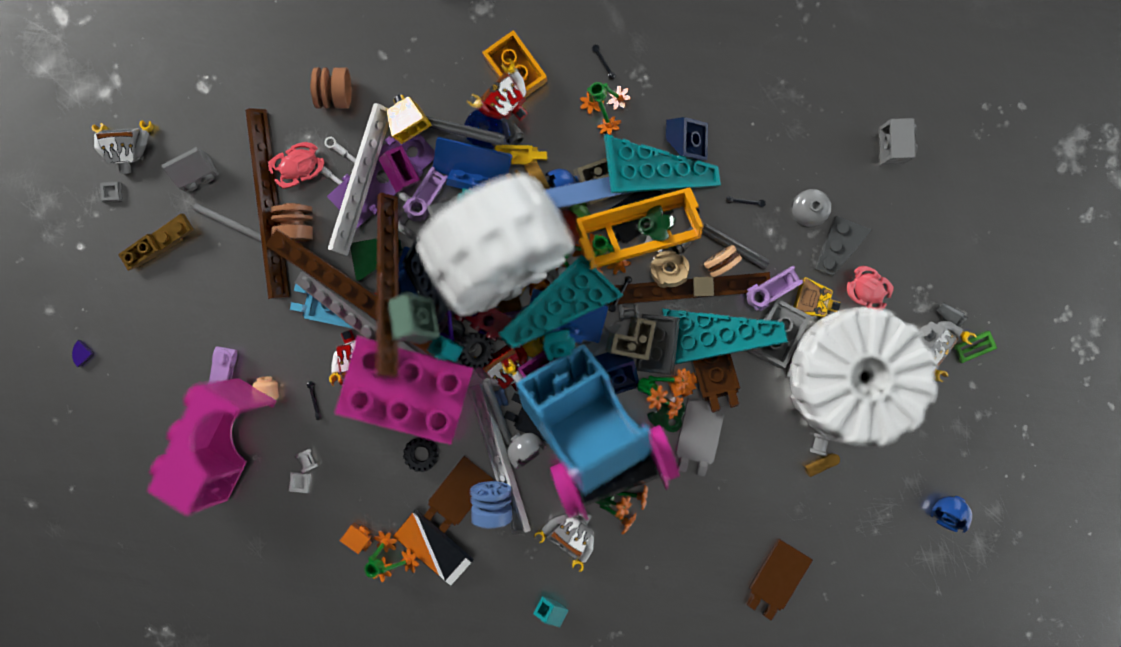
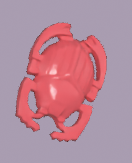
[268,142,324,189]
[847,266,894,310]

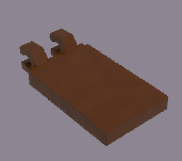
[692,354,740,413]
[424,455,494,533]
[746,539,813,621]

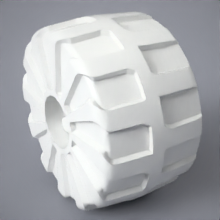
[417,174,574,315]
[787,308,937,446]

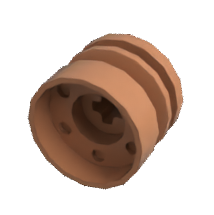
[310,67,352,109]
[271,203,313,242]

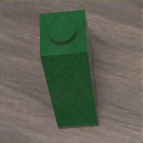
[350,238,403,282]

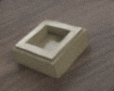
[693,276,714,297]

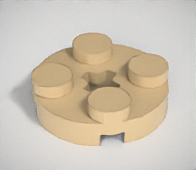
[650,251,689,288]

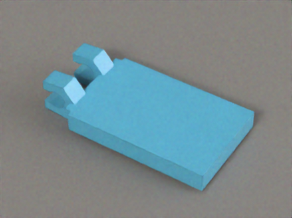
[290,283,354,329]

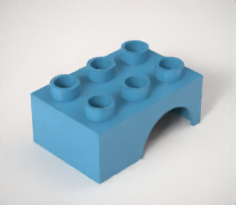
[516,344,651,495]

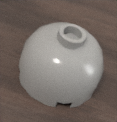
[792,189,831,227]
[507,433,547,470]

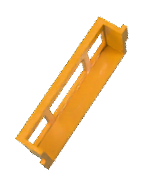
[576,187,703,269]

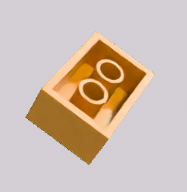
[482,30,547,98]

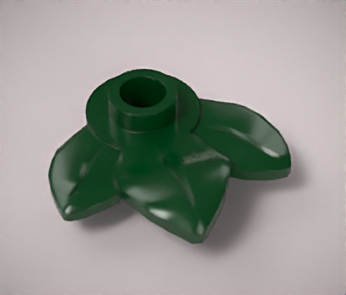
[638,205,676,241]
[647,397,685,433]

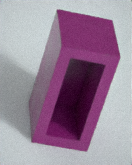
[378,145,420,193]

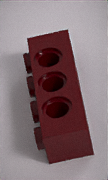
[449,308,513,342]

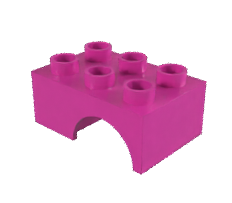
[335,335,473,445]
[147,378,277,516]

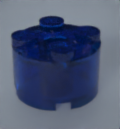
[464,110,504,149]

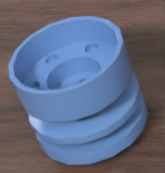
[471,481,512,528]

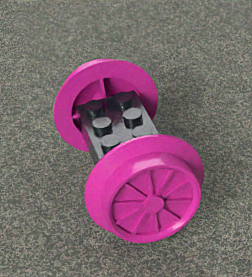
[550,423,680,521]

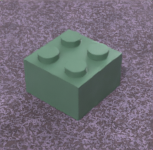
[389,294,439,344]

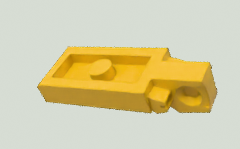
[495,145,547,165]

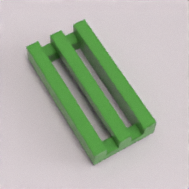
[953,331,997,363]

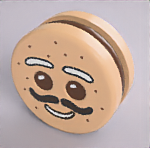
[704,245,742,277]

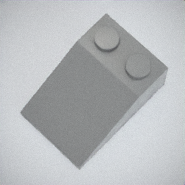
[748,298,812,369]

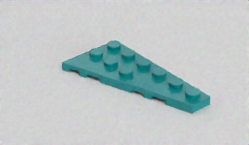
[604,134,721,193]
[499,254,623,349]
[662,308,788,365]

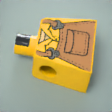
[387,95,432,144]
[793,277,840,317]

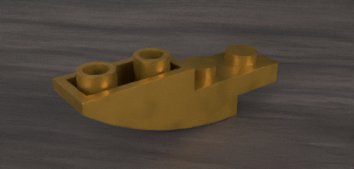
[118,214,194,271]

